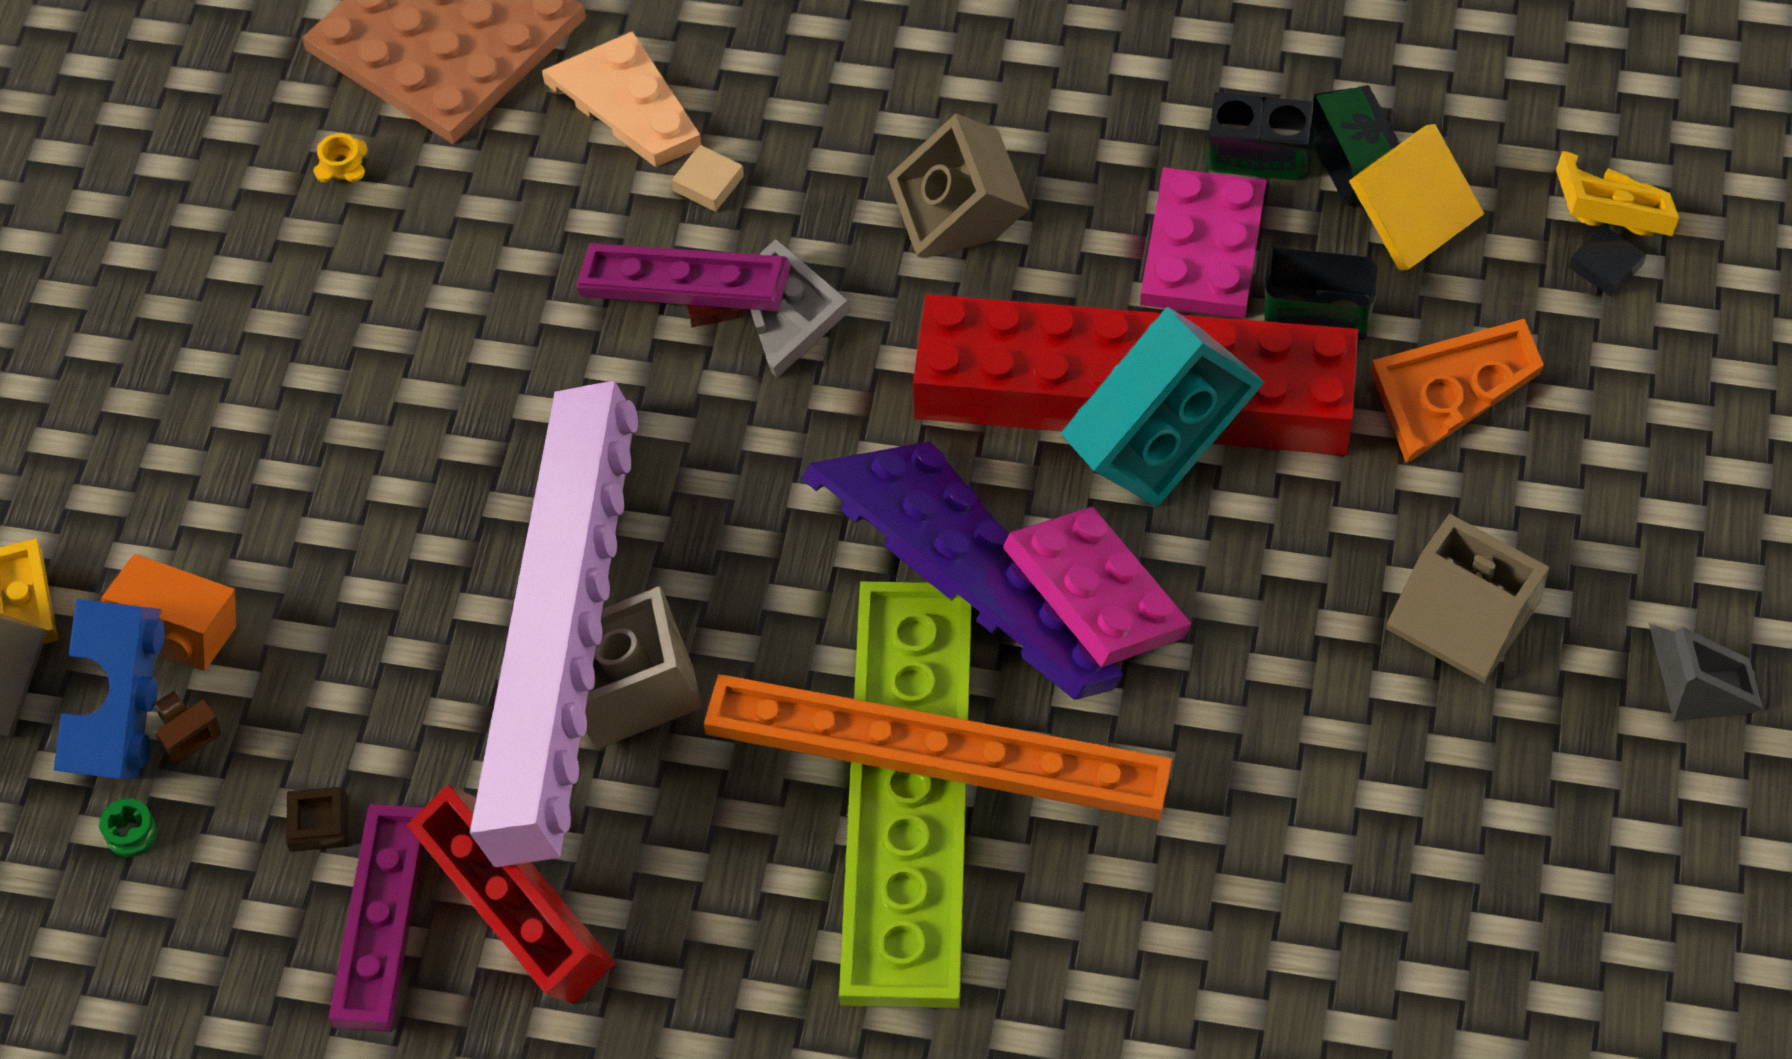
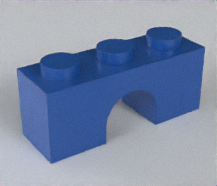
[53,599,165,779]

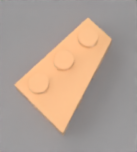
[542,31,701,168]

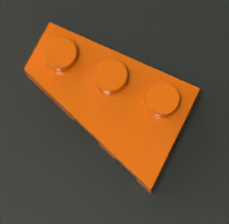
[1369,318,1544,464]

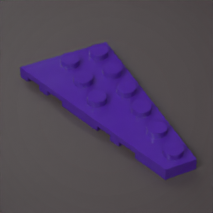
[801,441,1123,700]

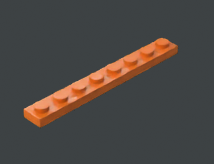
[704,674,1172,820]

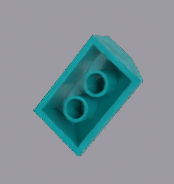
[1060,306,1265,507]

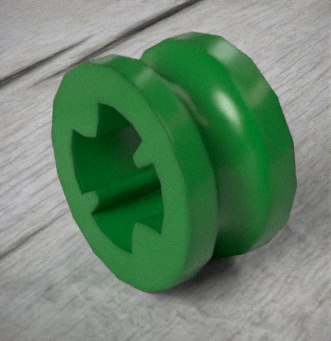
[99,798,157,857]

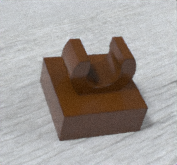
[154,690,221,767]

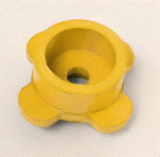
[314,133,368,182]

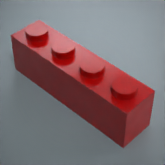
[406,784,616,1005]

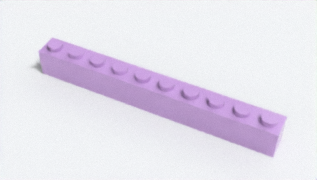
[470,380,638,867]

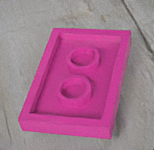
[1140,167,1266,319]
[1003,506,1192,668]

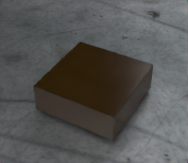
[286,786,348,852]

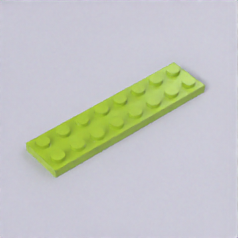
[839,581,972,1008]

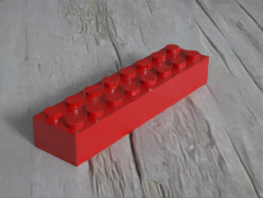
[913,294,1358,456]

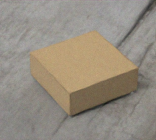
[671,145,744,212]

